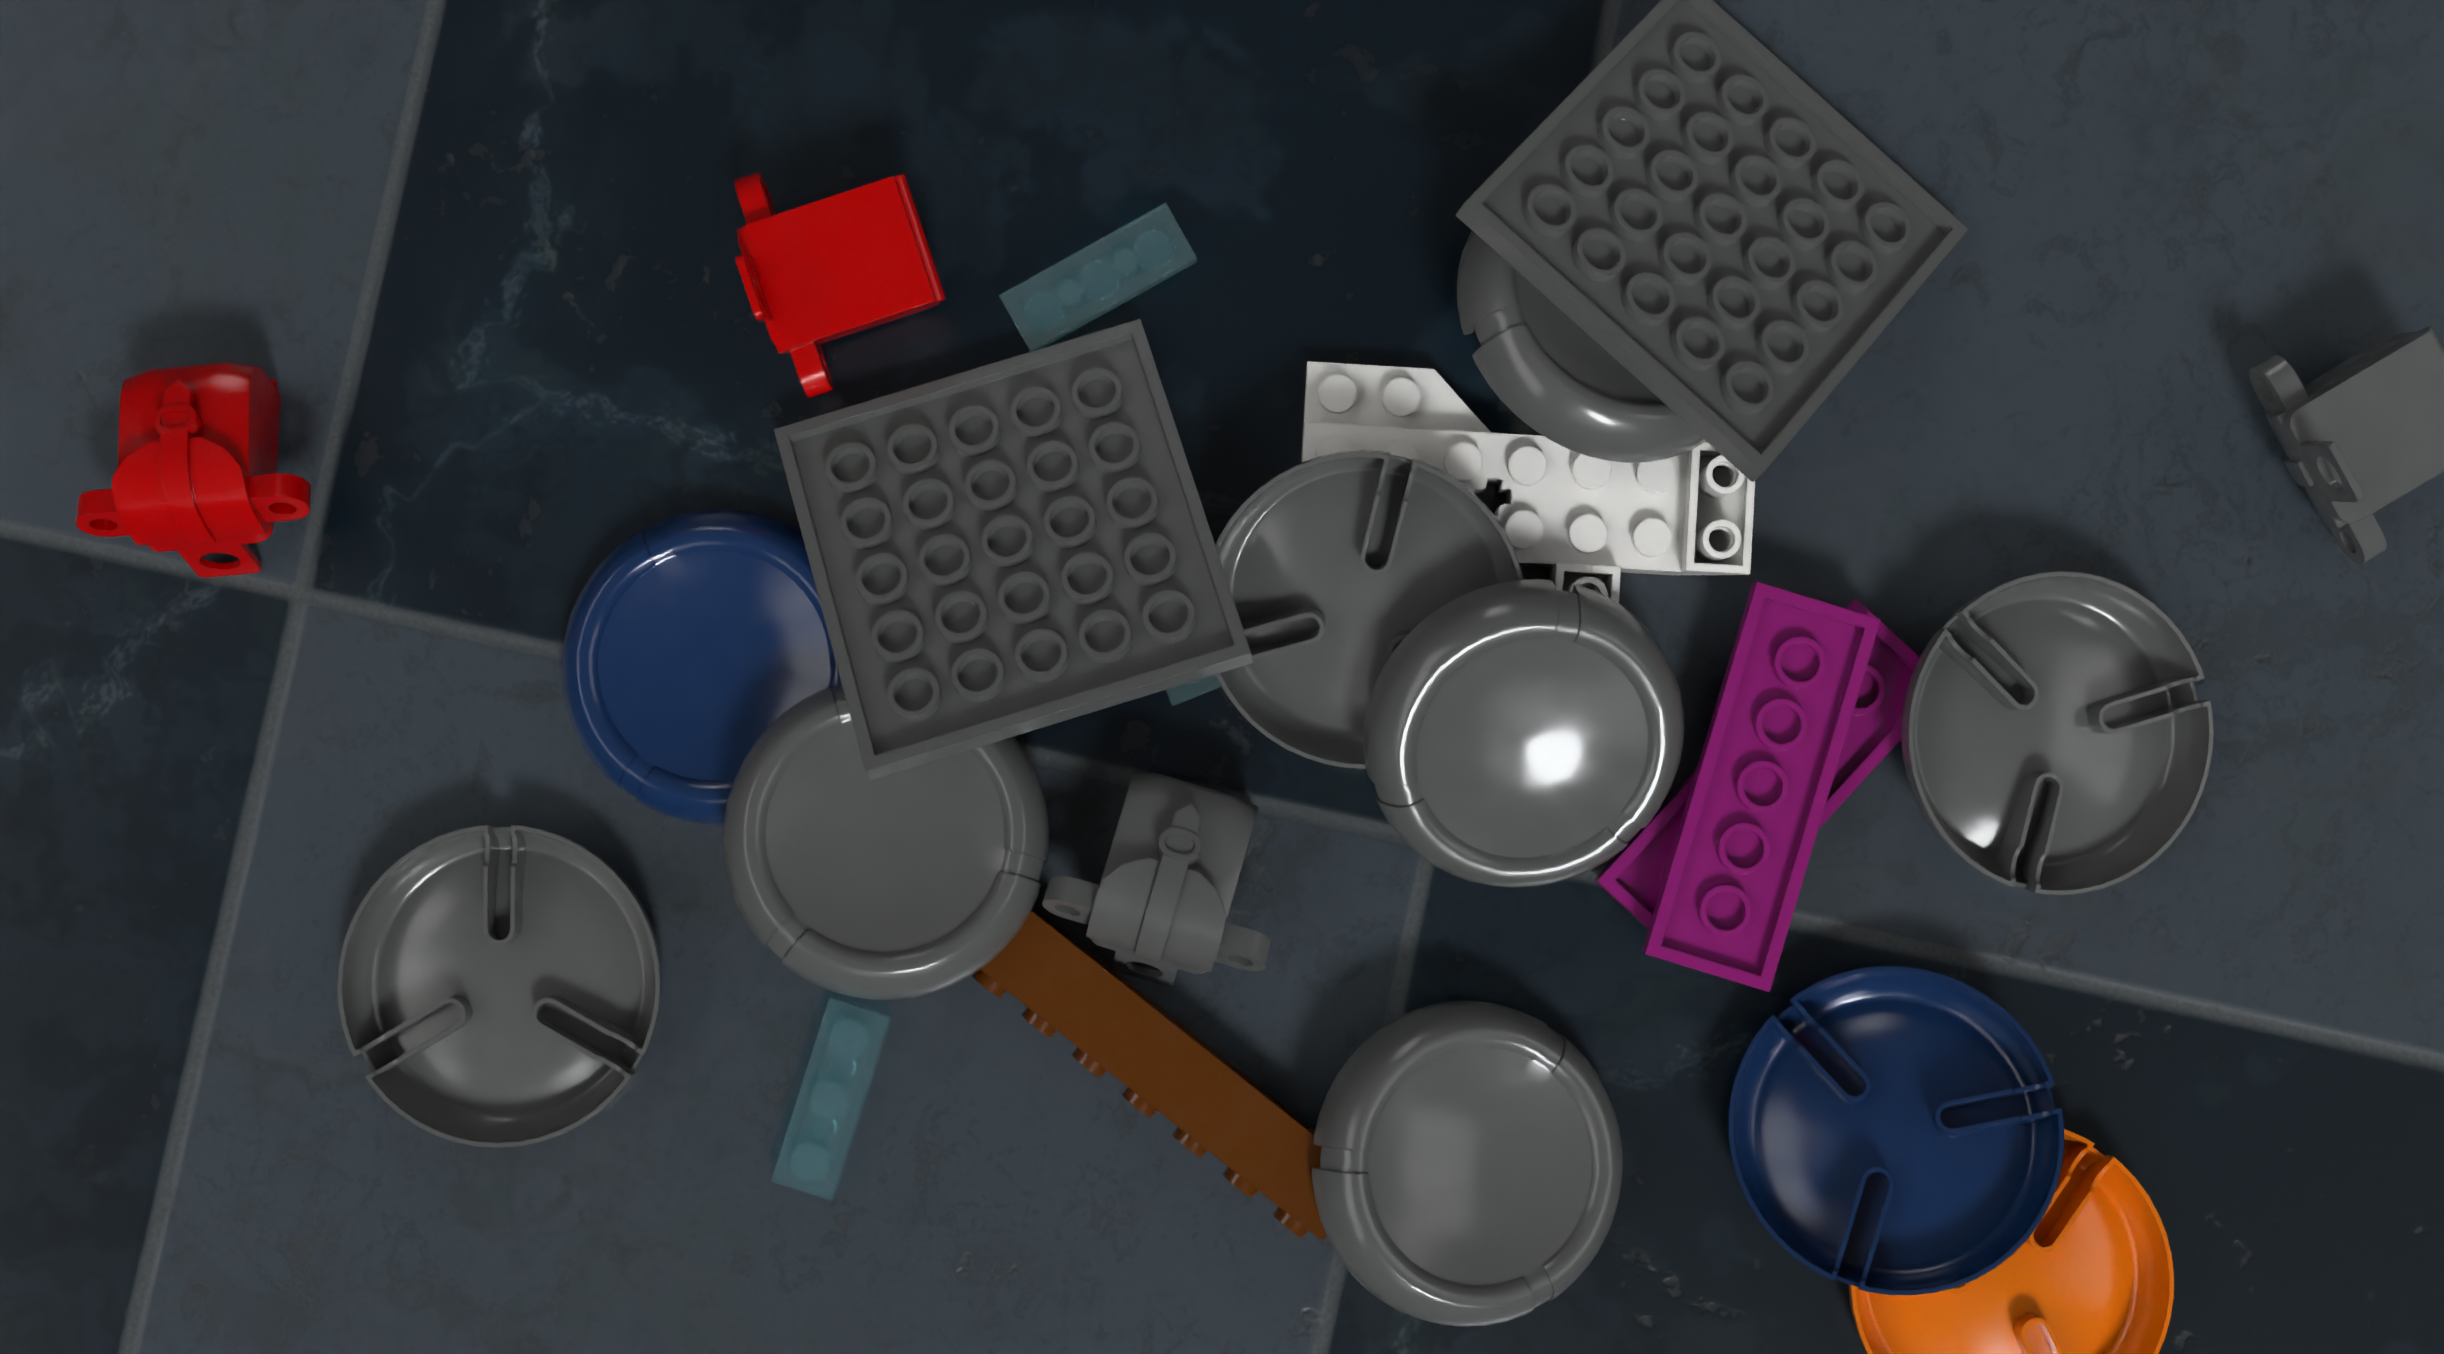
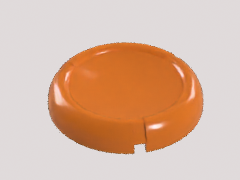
[1848,1129,2174,1354]

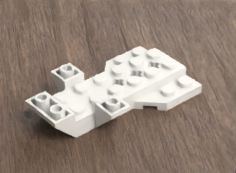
[1301,361,1755,603]

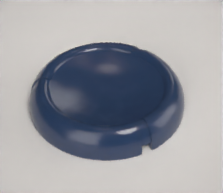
[561,509,842,825]
[1729,966,2065,1295]

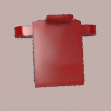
[734,172,946,398]
[75,362,311,578]

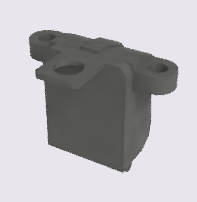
[2249,326,2444,565]
[1042,771,1272,986]

